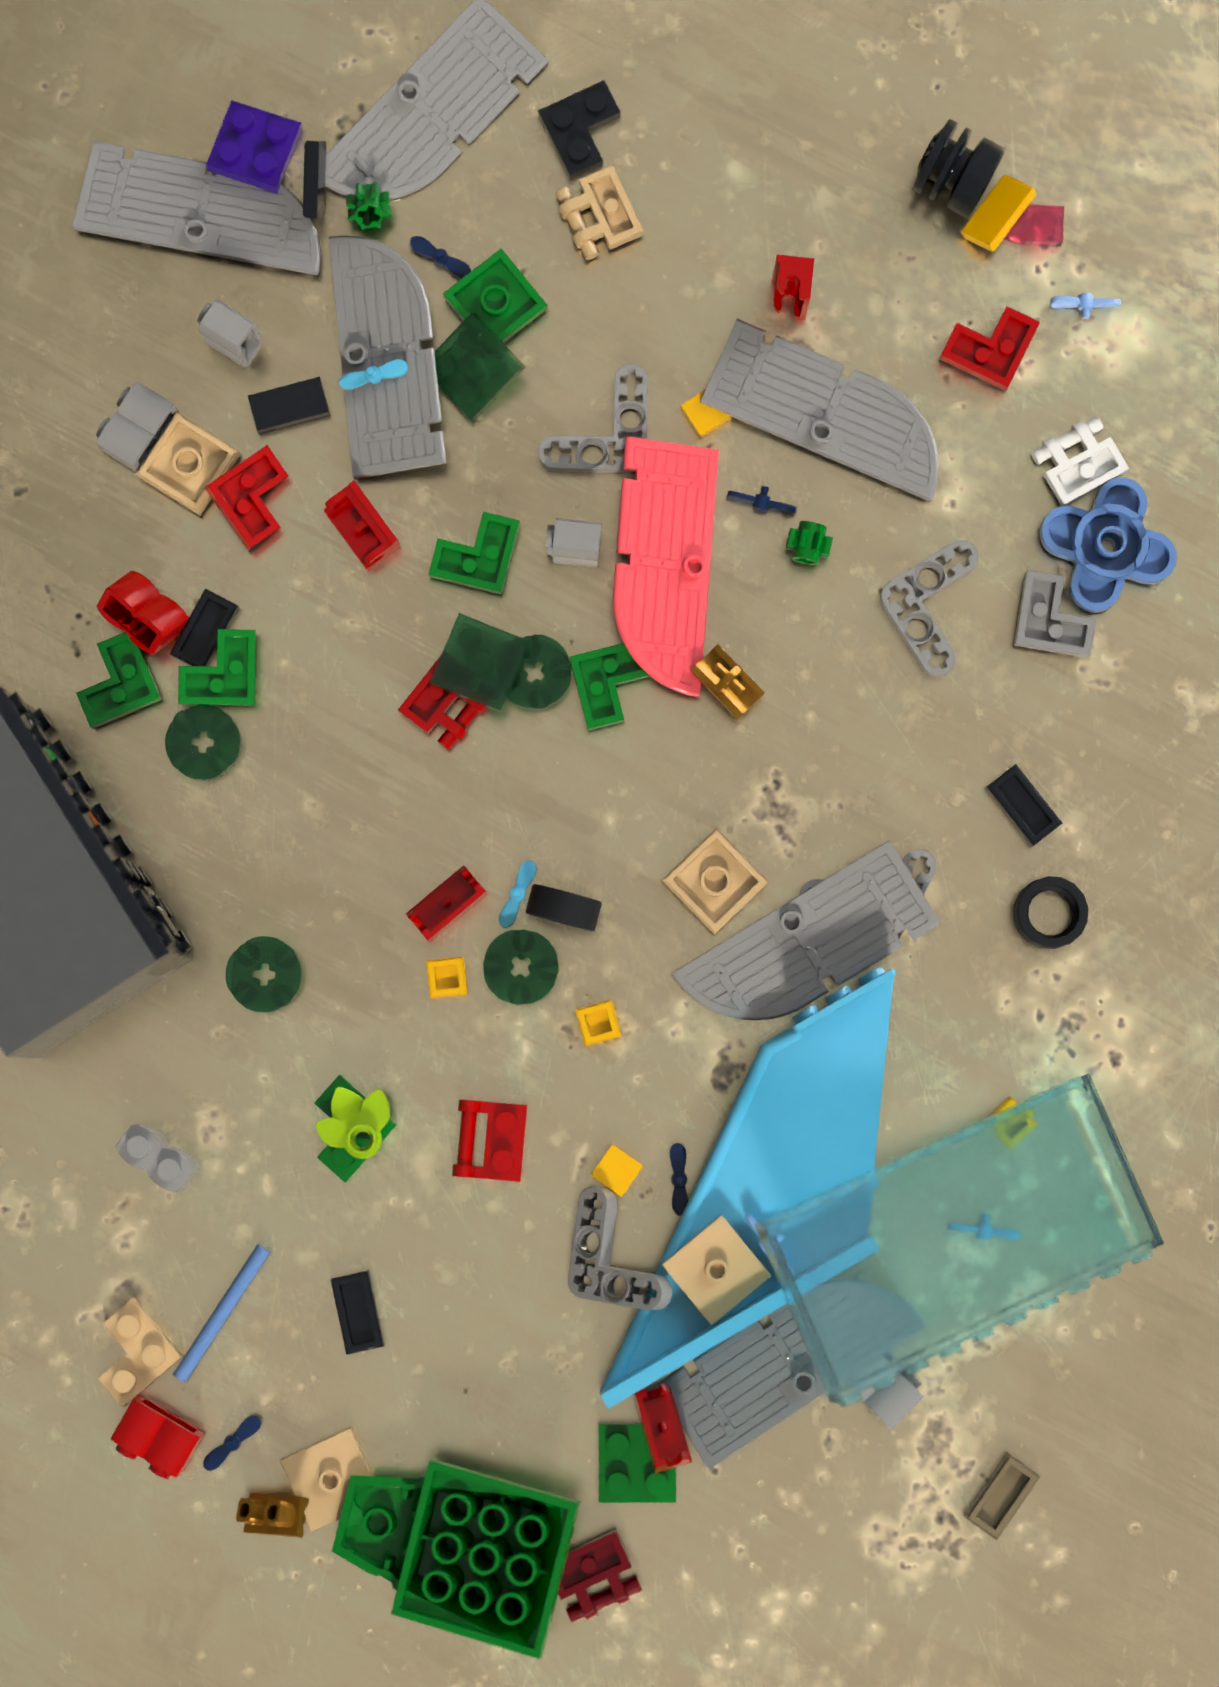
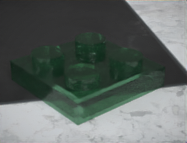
[435,313,526,420]
[430,613,530,713]

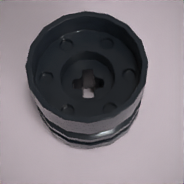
[912,119,1006,219]

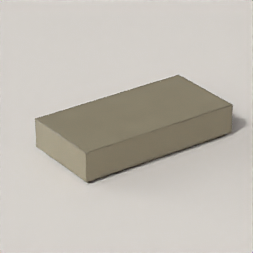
[964,1452,1041,1540]

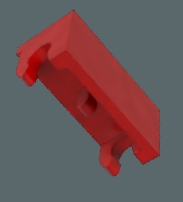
[771,254,814,320]
[323,480,401,571]
[406,865,488,943]
[633,1383,692,1473]

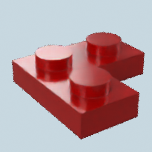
[939,306,1040,391]
[205,445,289,550]

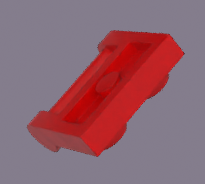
[452,1099,527,1182]

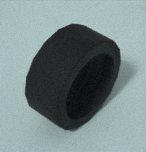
[1013,876,1089,949]
[525,884,602,931]

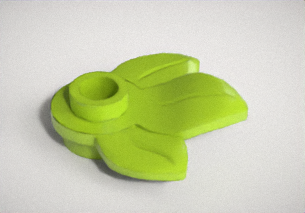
[315,1087,390,1159]

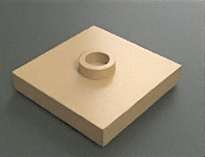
[136,412,240,516]
[662,828,769,935]
[662,1215,771,1326]
[280,1427,373,1532]

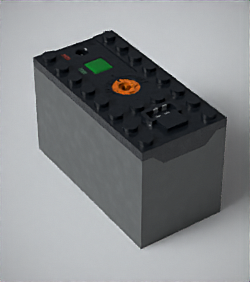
[0,687,193,1058]

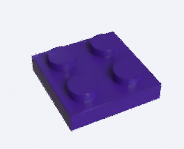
[206,100,302,194]

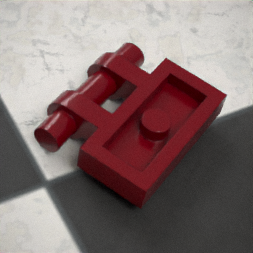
[558,1529,643,1623]

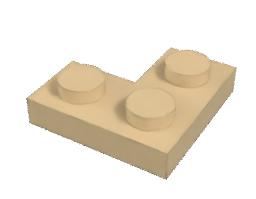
[98,1297,183,1408]

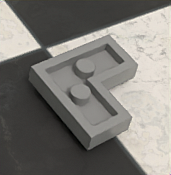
[1014,570,1096,658]

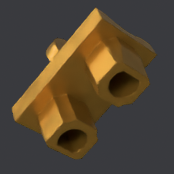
[691,644,765,720]
[236,1493,309,1538]

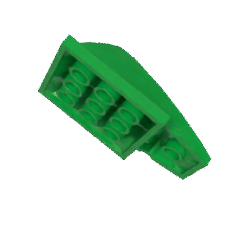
[332,1459,581,1659]

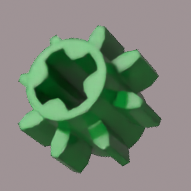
[346,182,391,230]
[785,521,833,565]

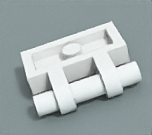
[1031,417,1129,506]

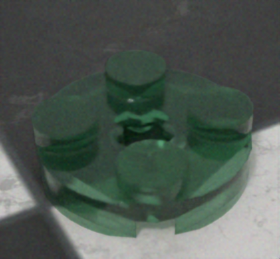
[497,635,572,711]
[165,705,242,781]
[483,929,559,1005]
[226,936,303,1013]

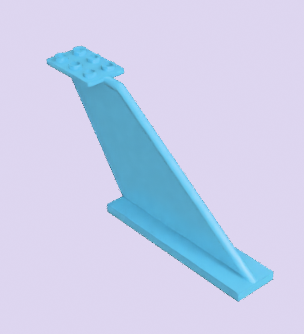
[600,966,897,1409]

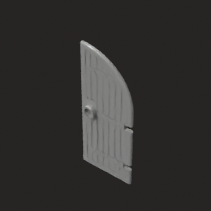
[325,0,549,199]
[72,141,320,275]
[329,235,446,479]
[700,319,939,501]
[671,840,941,1020]
[657,1280,926,1469]

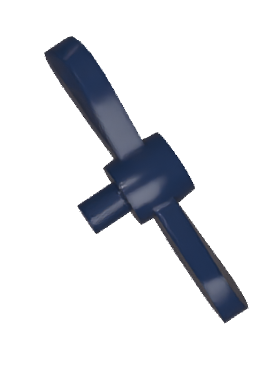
[410,236,471,279]
[727,486,797,513]
[670,1143,688,1216]
[203,1415,261,1471]

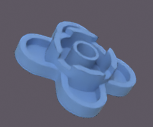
[1039,477,1177,613]

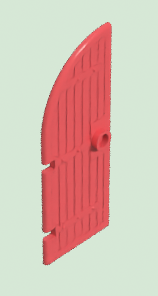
[613,436,719,697]

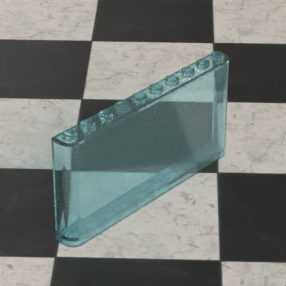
[754,1073,1164,1407]

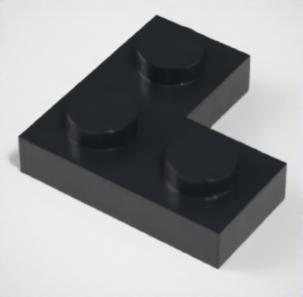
[538,80,620,180]

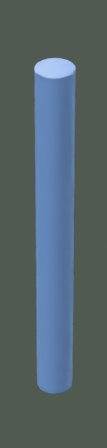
[173,1244,270,1382]

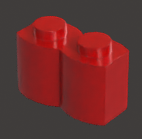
[96,570,189,655]
[110,1395,205,1479]

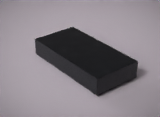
[303,141,326,218]
[248,377,330,434]
[170,588,240,666]
[985,764,1062,847]
[330,1270,385,1355]

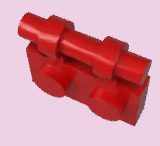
[398,651,495,750]

